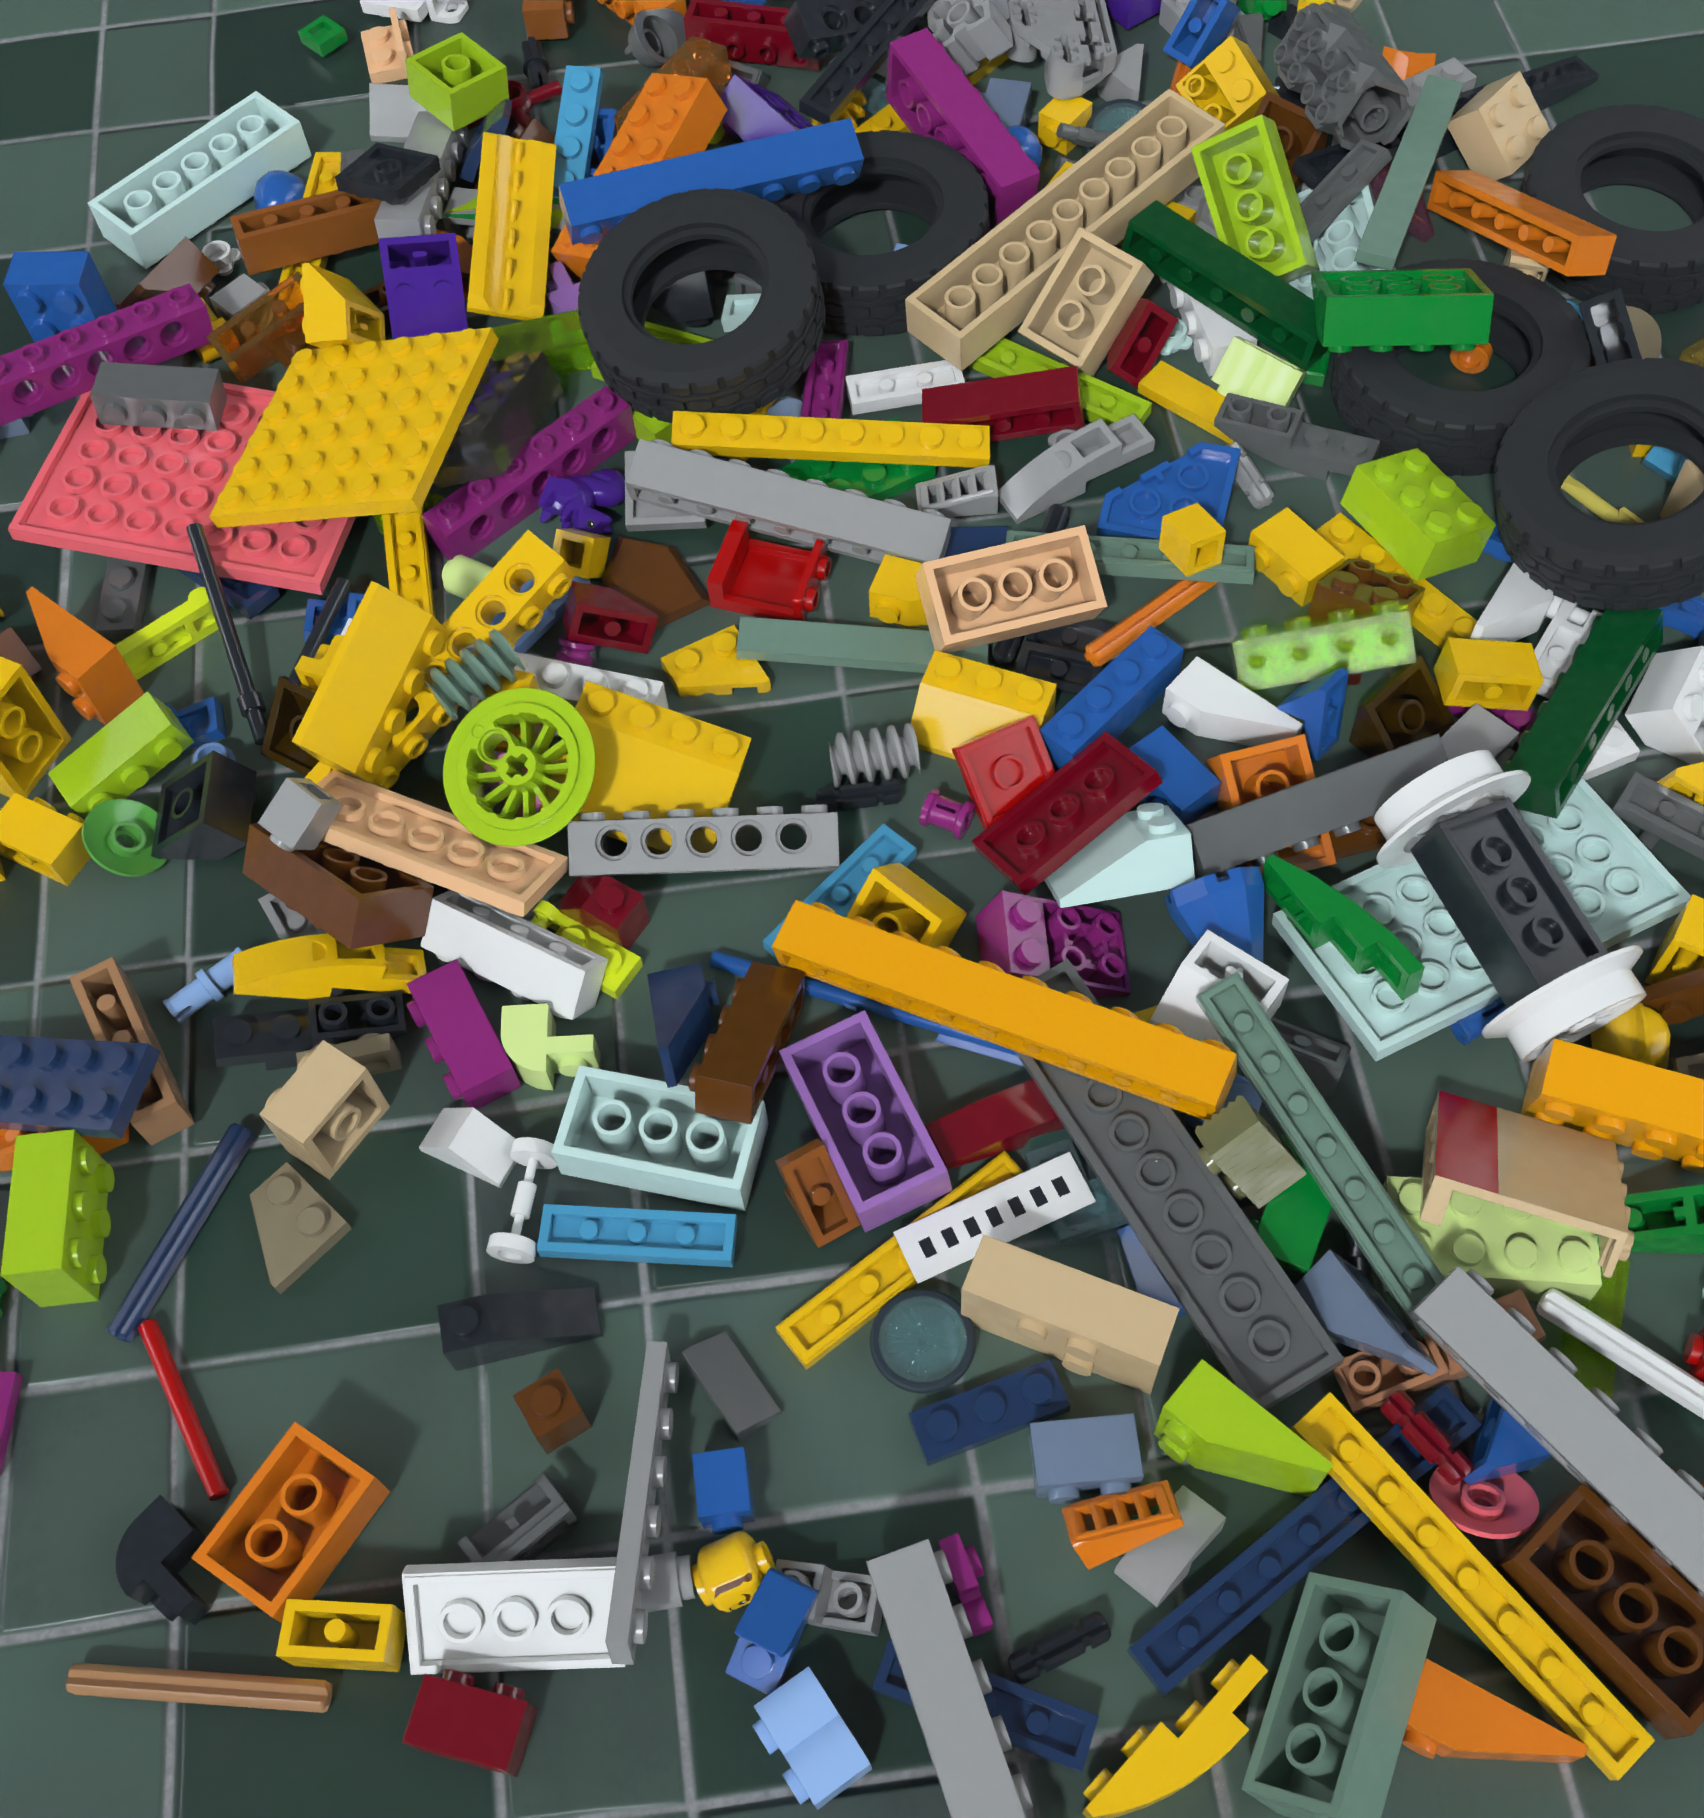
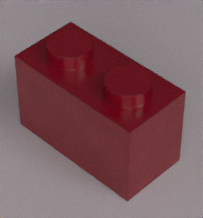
[402,1669,538,1777]

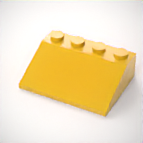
[540,681,752,854]

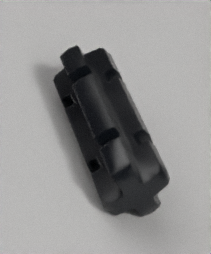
[816,779,901,813]
[1008,1611,1111,1684]

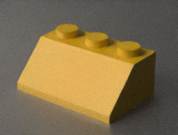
[911,650,1057,759]

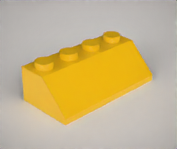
[292,581,446,783]

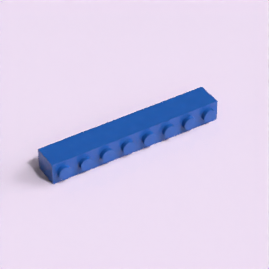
[559,118,864,245]

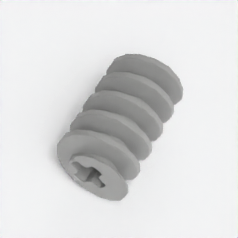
[829,723,920,788]

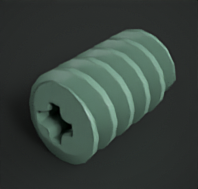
[425,629,526,721]

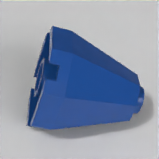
[1164,866,1264,962]

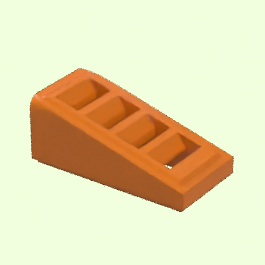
[1062,1480,1185,1570]

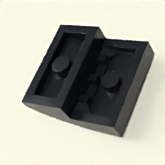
[1015,620,1115,695]

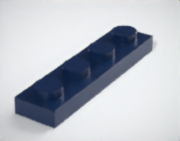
[872,1637,1099,1774]

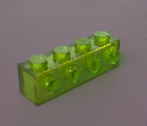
[1232,600,1417,691]

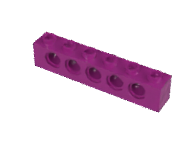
[0,283,216,427]
[422,385,637,560]

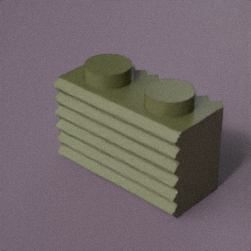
[1195,1096,1307,1209]

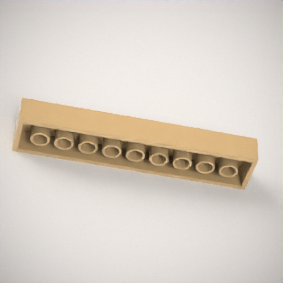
[905,89,1225,371]

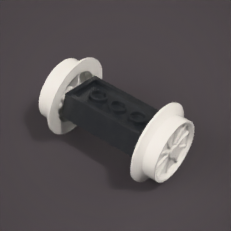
[1374,750,1647,1062]

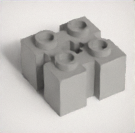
[927,0,1013,76]

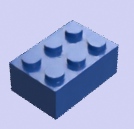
[3,251,118,343]

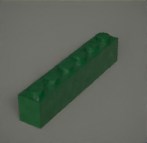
[1121,200,1328,370]
[1501,608,1663,819]

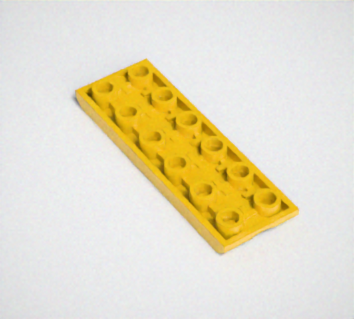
[467,131,556,324]

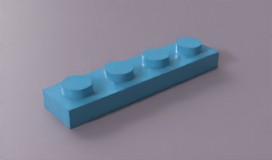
[553,65,604,197]
[762,823,917,959]
[537,1204,738,1267]

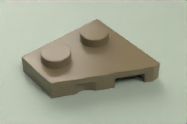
[250,1162,352,1295]

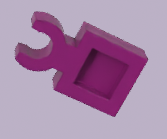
[938,1533,993,1638]

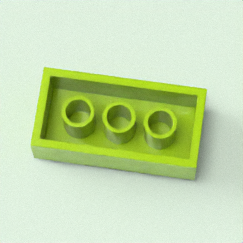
[1191,114,1319,282]

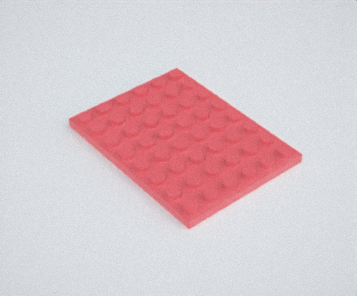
[8,382,356,595]

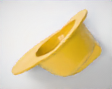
[1590,1002,1671,1069]

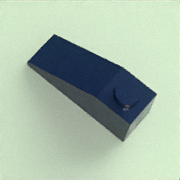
[647,962,719,1088]

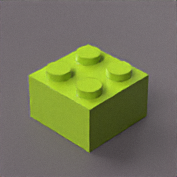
[405,32,509,131]

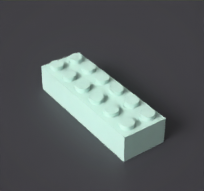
[88,91,312,269]

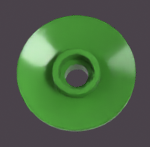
[82,799,167,877]

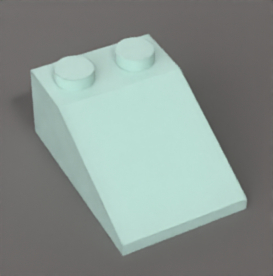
[1044,803,1195,908]

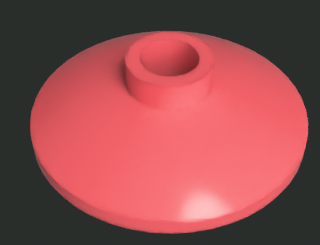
[1428,1467,1539,1539]

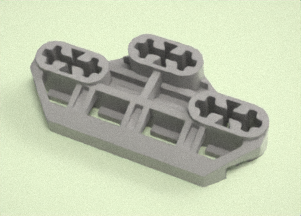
[1006,0,1117,100]

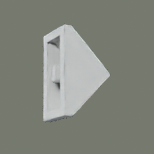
[419,1107,517,1188]

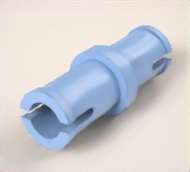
[162,947,242,1024]

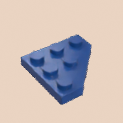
[1096,442,1241,540]

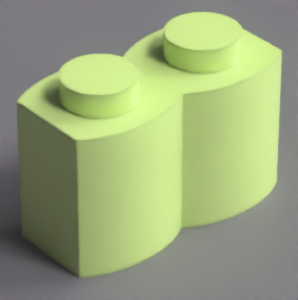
[1211,336,1307,407]

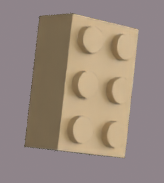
[1018,226,1154,377]

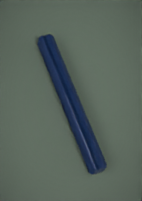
[106,1123,255,1343]

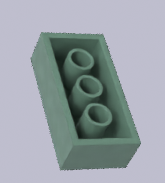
[1241,1572,1437,1818]

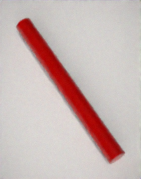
[138,1319,229,1501]

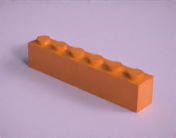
[1427,170,1617,277]

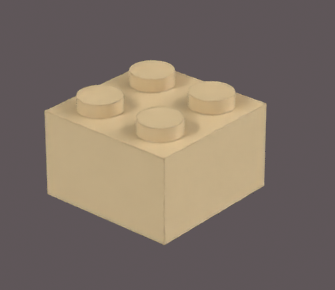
[1448,71,1550,181]
[259,1040,390,1180]

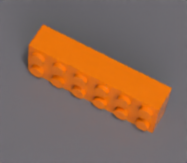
[550,73,728,281]

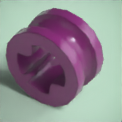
[556,637,596,666]

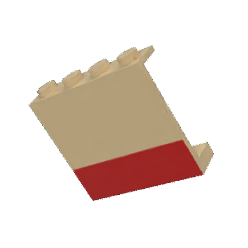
[1420,1090,1634,1278]

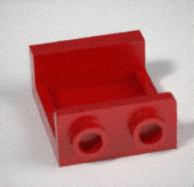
[706,519,831,621]

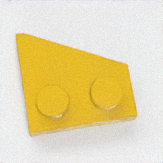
[660,625,771,697]

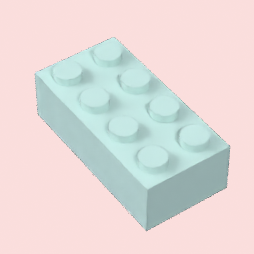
[551,1065,769,1211]

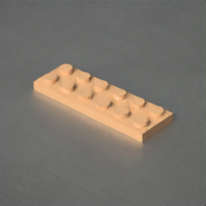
[317,770,568,917]

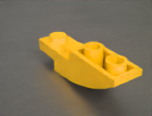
[232,933,427,999]
[1082,1654,1268,1818]

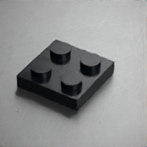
[335,142,441,205]

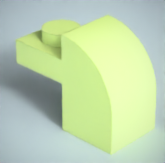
[501,1003,601,1090]

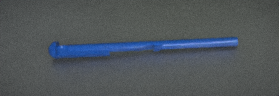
[710,951,1024,1066]

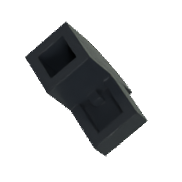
[115,1495,211,1625]

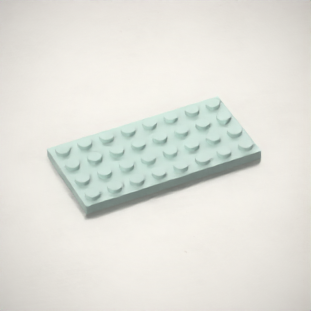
[1272,778,1691,1062]

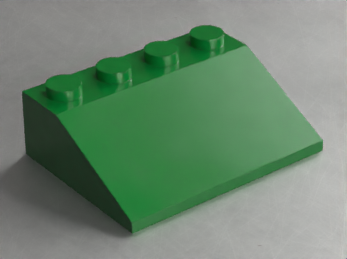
[1311,268,1494,353]

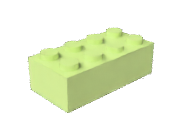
[1383,1176,1602,1305]

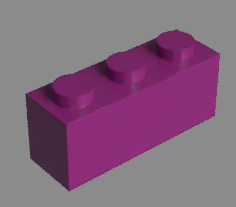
[406,959,522,1110]

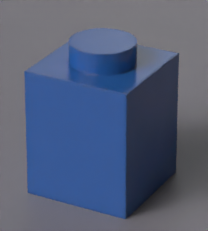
[692,1447,755,1534]

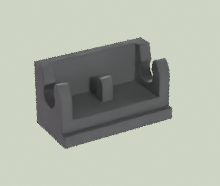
[457,1473,580,1563]

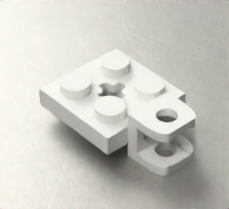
[360,0,469,24]

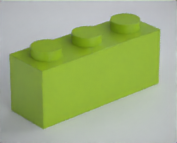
[47,691,194,818]

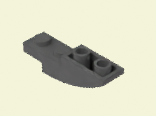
[1214,393,1380,481]

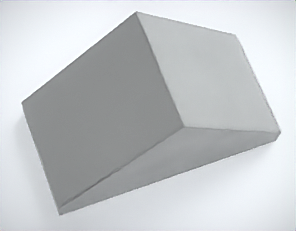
[1097,43,1144,120]

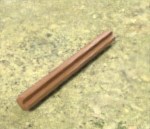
[66,1663,333,1713]

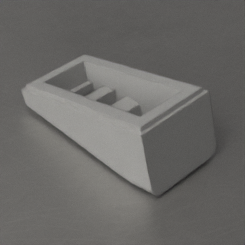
[915,465,998,518]

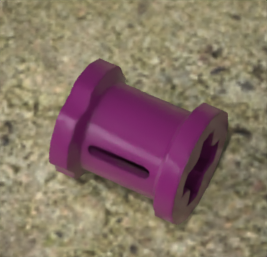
[919,788,975,840]

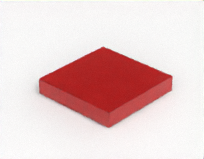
[951,715,1055,830]

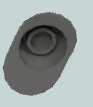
[624,8,693,68]

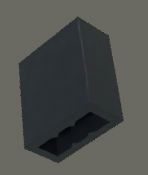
[1579,288,1642,365]

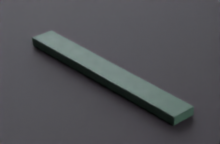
[1354,74,1464,270]
[1196,971,1444,1339]

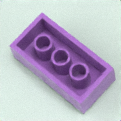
[779,1010,952,1233]

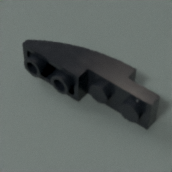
[213,990,406,1070]

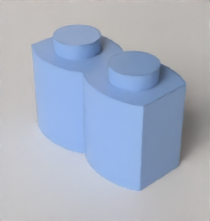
[752,1666,872,1810]

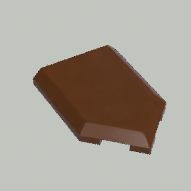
[602,536,710,630]

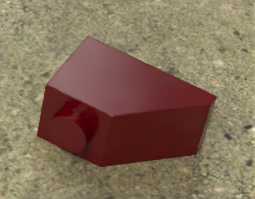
[1107,298,1179,389]
[562,581,658,654]
[555,875,650,950]

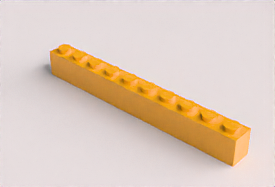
[771,900,1237,1120]

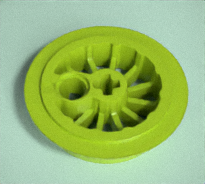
[443,688,596,847]

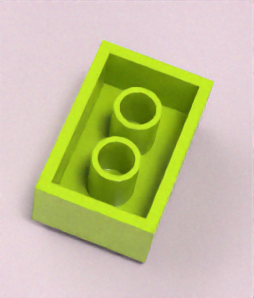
[1340,448,1496,582]
[0,1129,115,1307]

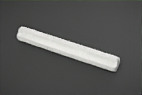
[1536,1288,1704,1419]

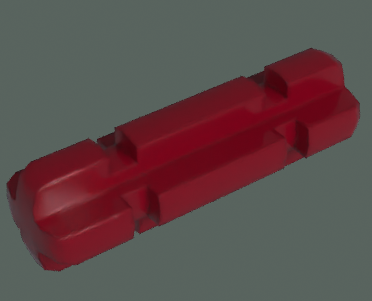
[1380,1389,1474,1486]

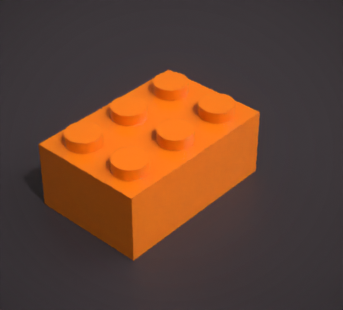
[191,1422,390,1623]

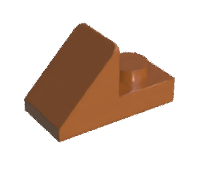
[775,1138,861,1248]

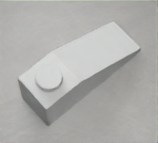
[1470,563,1564,642]
[1162,656,1303,747]

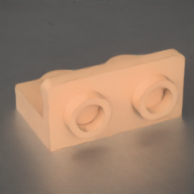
[360,8,414,84]

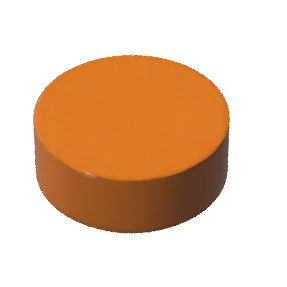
[1450,342,1493,374]

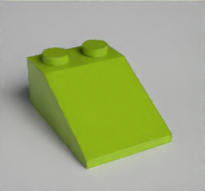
[1154,1359,1334,1497]

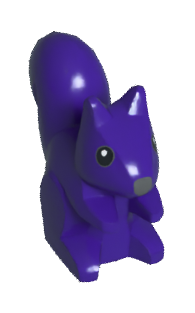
[538,468,625,535]

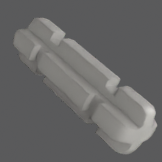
[1225,442,1274,510]

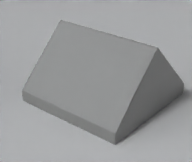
[369,83,428,143]

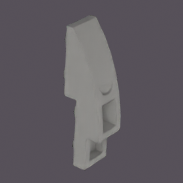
[998,414,1155,524]

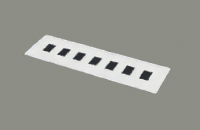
[893,1152,1096,1284]

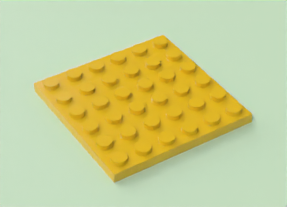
[209,327,499,528]

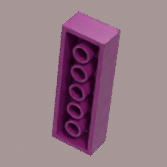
[886,28,1040,231]

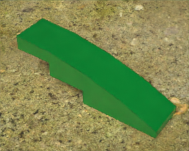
[1262,855,1425,1000]

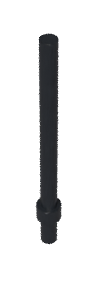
[186,523,267,745]

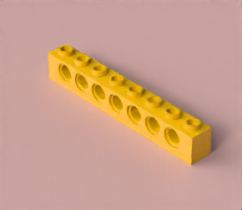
[305,530,576,790]

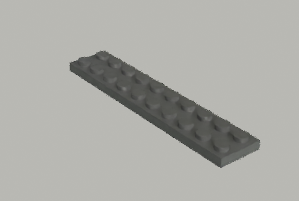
[1014,959,1344,1410]

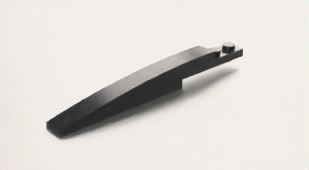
[1292,55,1599,190]

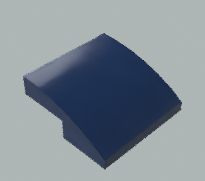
[459,98,513,183]

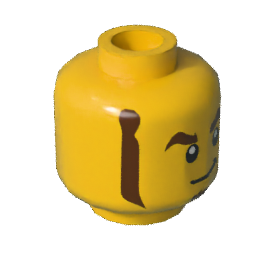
[692,1531,775,1613]

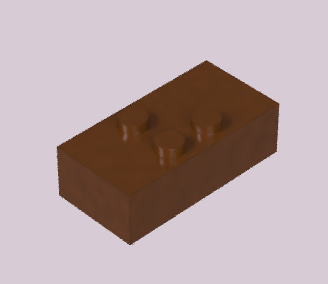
[242,823,434,950]
[1494,1483,1704,1740]

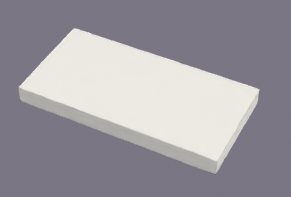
[402,1557,626,1675]

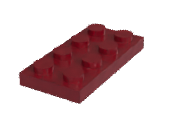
[971,732,1163,895]

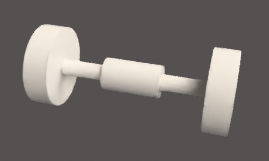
[486,1137,557,1264]

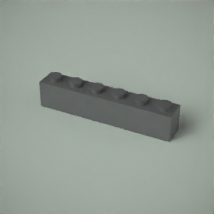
[1185,734,1448,878]

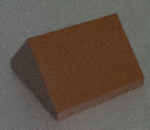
[1253,91,1328,190]

